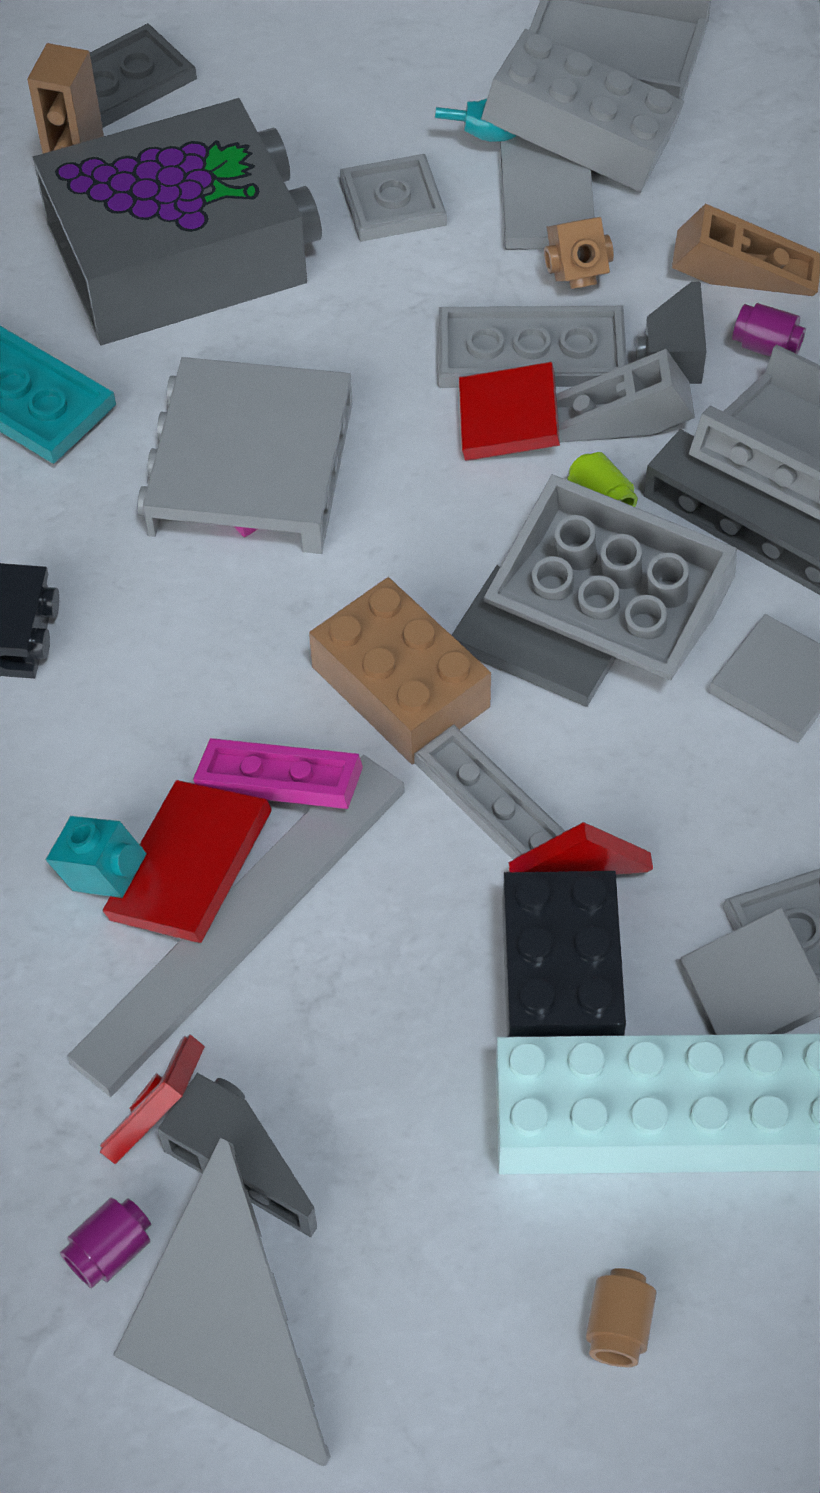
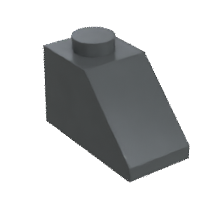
[636,282,707,384]

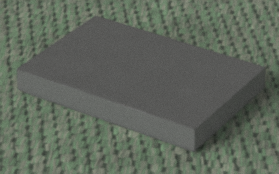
[90,23,197,128]
[452,565,616,707]

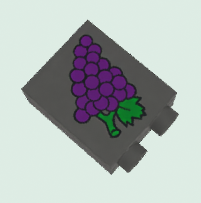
[33,98,322,346]

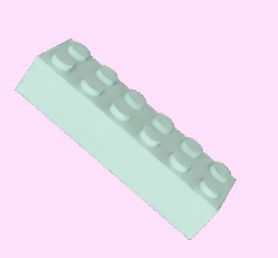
[496,1034,820,1174]

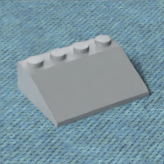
[484,474,737,680]

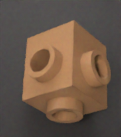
[544,217,614,289]

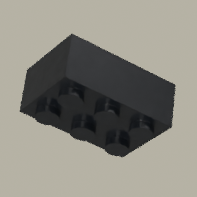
[502,871,626,1037]

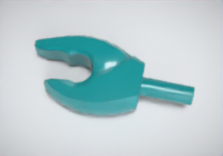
[435,99,517,142]

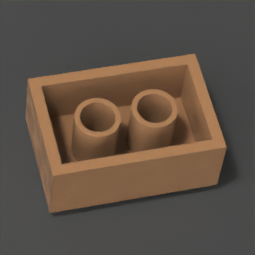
[309,577,491,765]

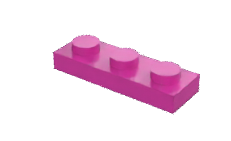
[193,738,363,809]

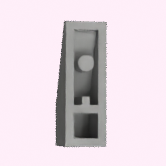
[556,349,695,442]

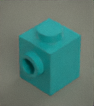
[45,816,147,898]

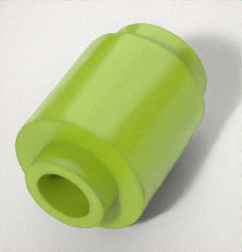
[567,452,638,507]

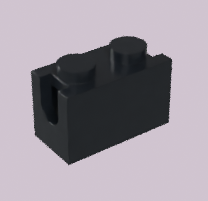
[0,563,59,679]

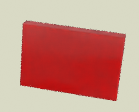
[102,780,272,943]

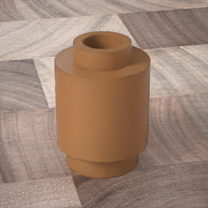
[586,1268,657,1367]

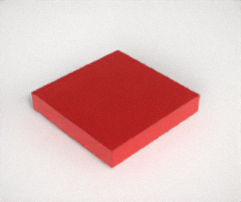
[459,362,560,461]

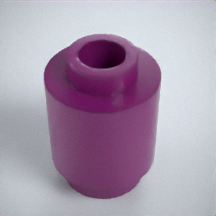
[732,303,806,357]
[60,1197,151,1289]

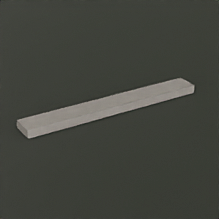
[67,754,405,1097]

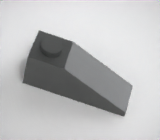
[157,1072,317,1238]

